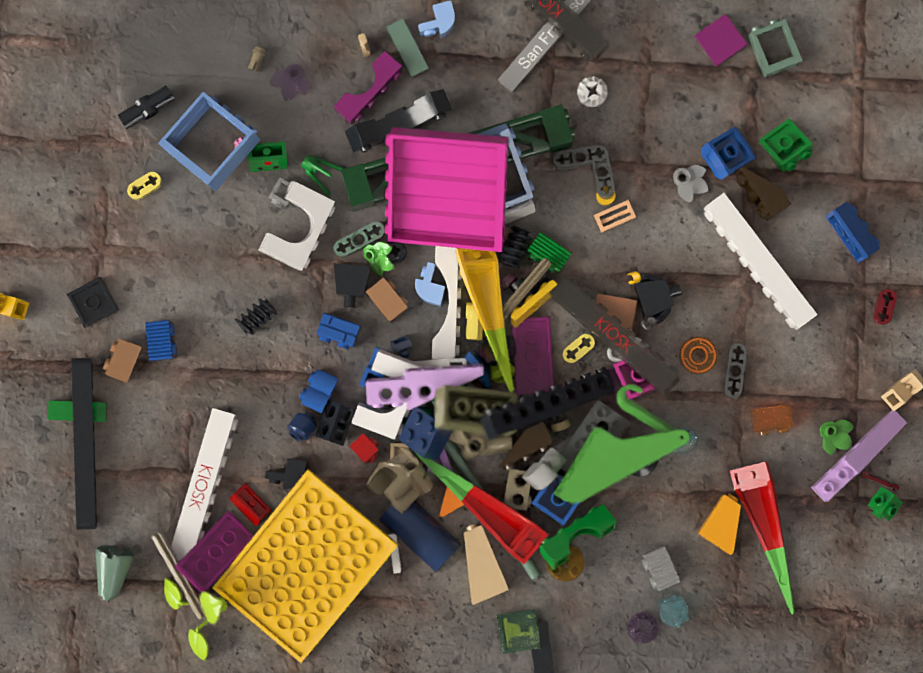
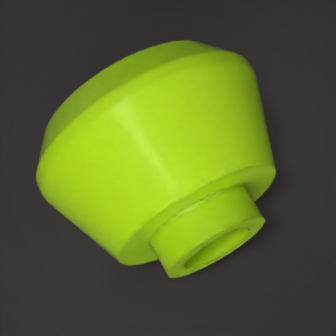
[490,362,515,383]

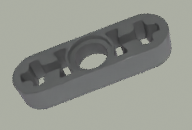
[724,343,747,399]

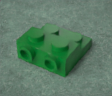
[759,118,814,172]

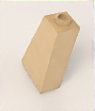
[464,523,509,605]

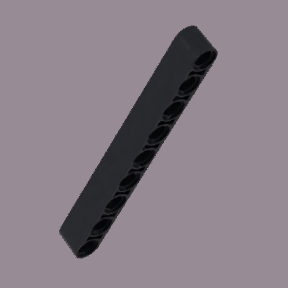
[72,357,97,530]

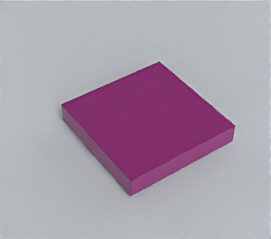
[694,14,747,67]

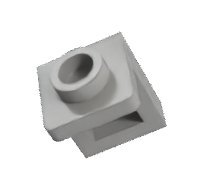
[268,178,290,208]

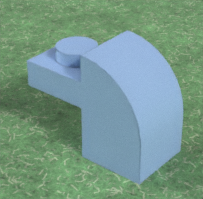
[418,0,455,38]
[415,262,445,306]

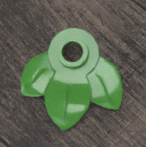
[363,241,395,276]
[820,419,854,455]

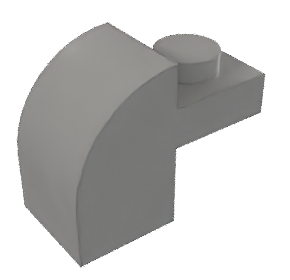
[522,448,566,490]

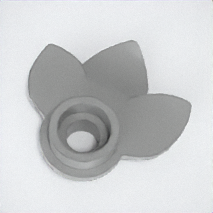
[673,165,708,202]

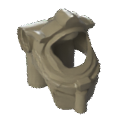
[449,430,512,460]
[366,447,433,513]

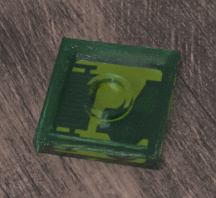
[497,609,541,654]

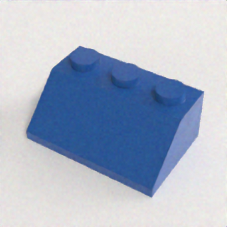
[825,202,880,263]

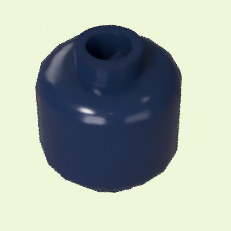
[288,412,316,442]

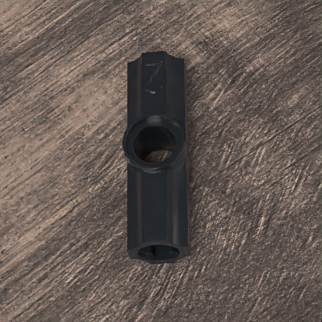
[118,85,175,129]

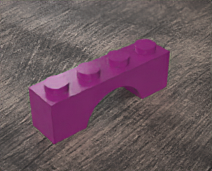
[333,51,402,125]

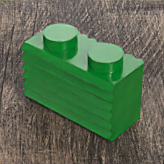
[527,231,572,274]

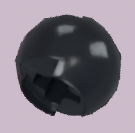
[387,242,407,264]

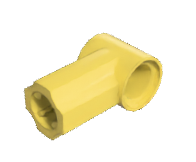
[466,302,483,340]

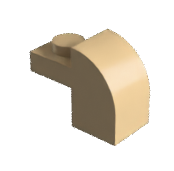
[881,369,923,411]

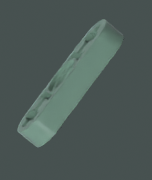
[334,222,385,258]

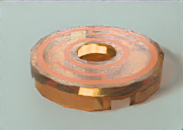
[679,336,718,375]

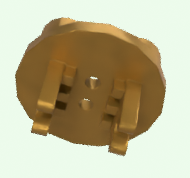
[546,545,585,582]

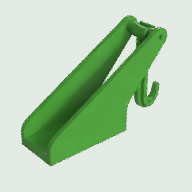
[553,384,689,503]

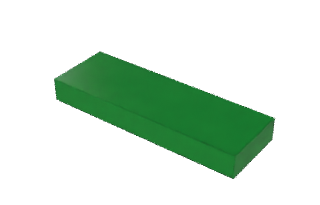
[48,401,107,422]

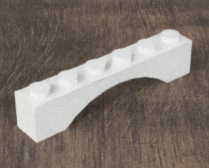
[432,246,462,360]

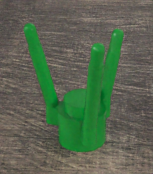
[301,154,345,196]

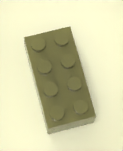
[435,385,517,436]

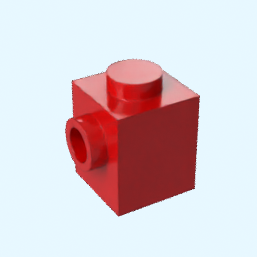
[349,433,380,464]

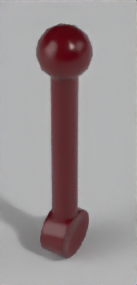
[861,471,899,491]

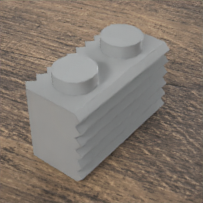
[641,546,681,591]

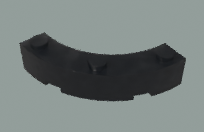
[345,89,452,153]

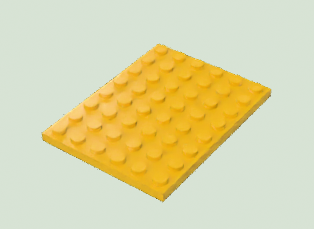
[213,470,399,663]

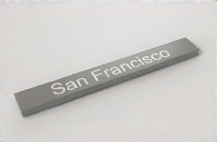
[498,0,591,93]

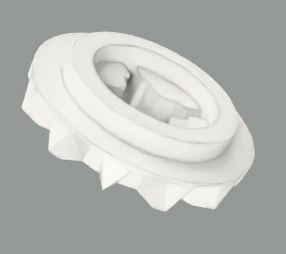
[577,76,608,107]

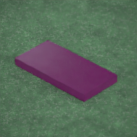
[512,317,554,395]
[175,511,254,593]

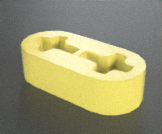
[127,172,162,200]
[562,334,595,364]

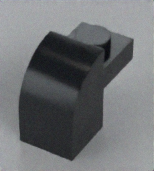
[265,458,308,489]

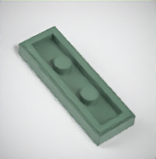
[386,19,429,78]

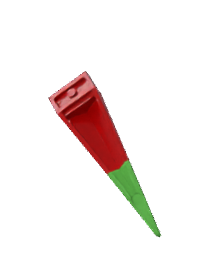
[415,452,549,564]
[730,461,795,615]

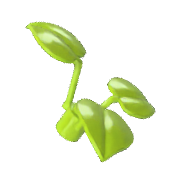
[164,578,227,661]

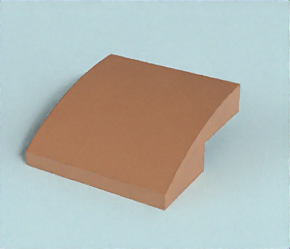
[591,294,638,339]

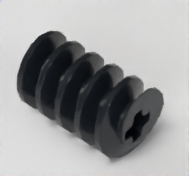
[499,226,532,269]
[234,296,278,336]

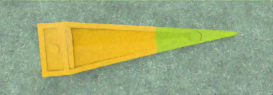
[455,248,514,393]

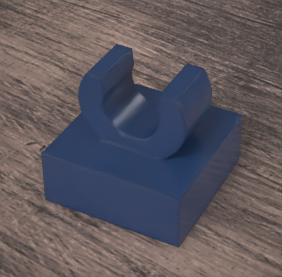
[390,335,412,358]

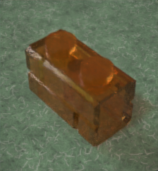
[750,404,793,436]

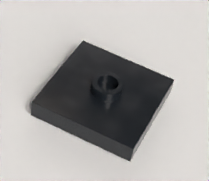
[66,276,119,328]

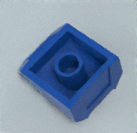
[701,126,756,180]

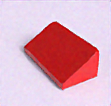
[229,483,272,526]

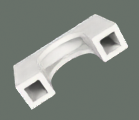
[258,181,335,270]
[351,349,423,439]

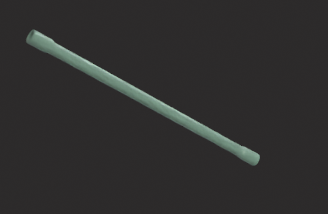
[419,402,541,580]

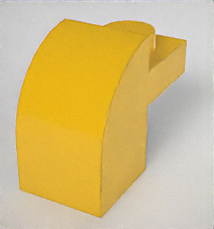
[0,293,29,321]

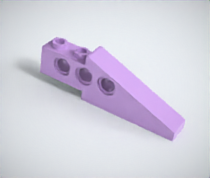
[366,364,483,410]
[811,410,907,501]

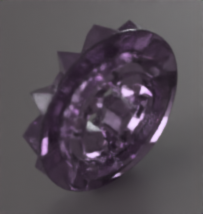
[627,613,658,644]

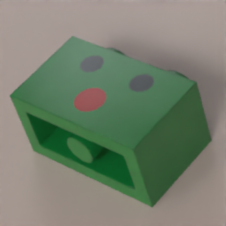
[248,141,288,172]

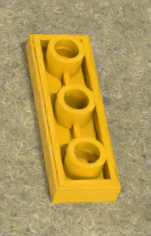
[510,280,558,328]

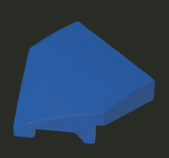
[464,349,491,389]

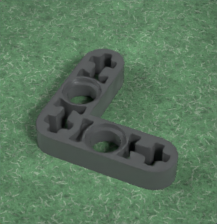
[553,145,615,200]

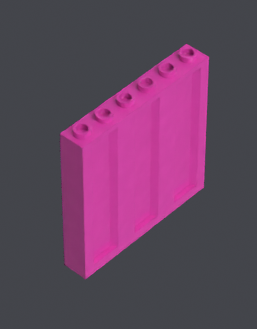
[385,127,509,252]

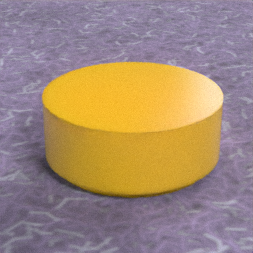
[596,186,615,206]

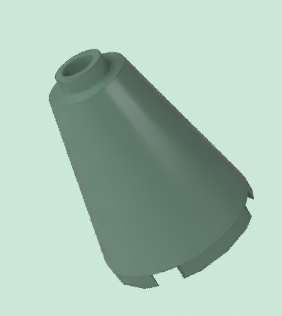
[95,545,135,601]

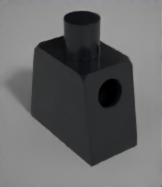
[334,263,371,308]

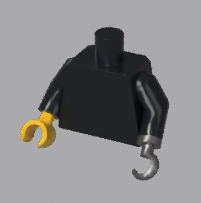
[628,271,682,330]

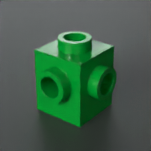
[868,487,903,522]

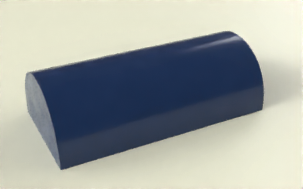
[379,501,461,572]

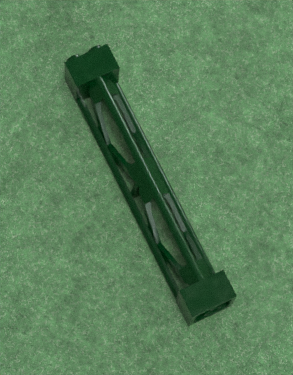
[341,104,575,212]

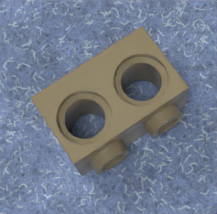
[504,469,534,511]

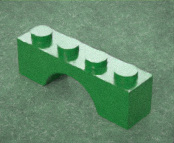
[540,504,617,570]

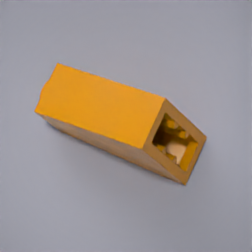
[697,494,741,555]

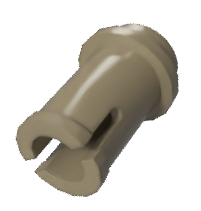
[248,47,267,72]

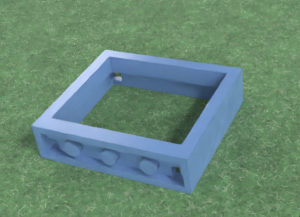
[158,92,261,192]
[477,124,534,208]

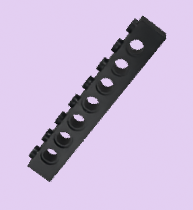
[479,366,622,440]

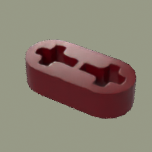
[873,289,897,325]

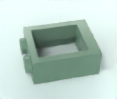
[748,19,803,78]

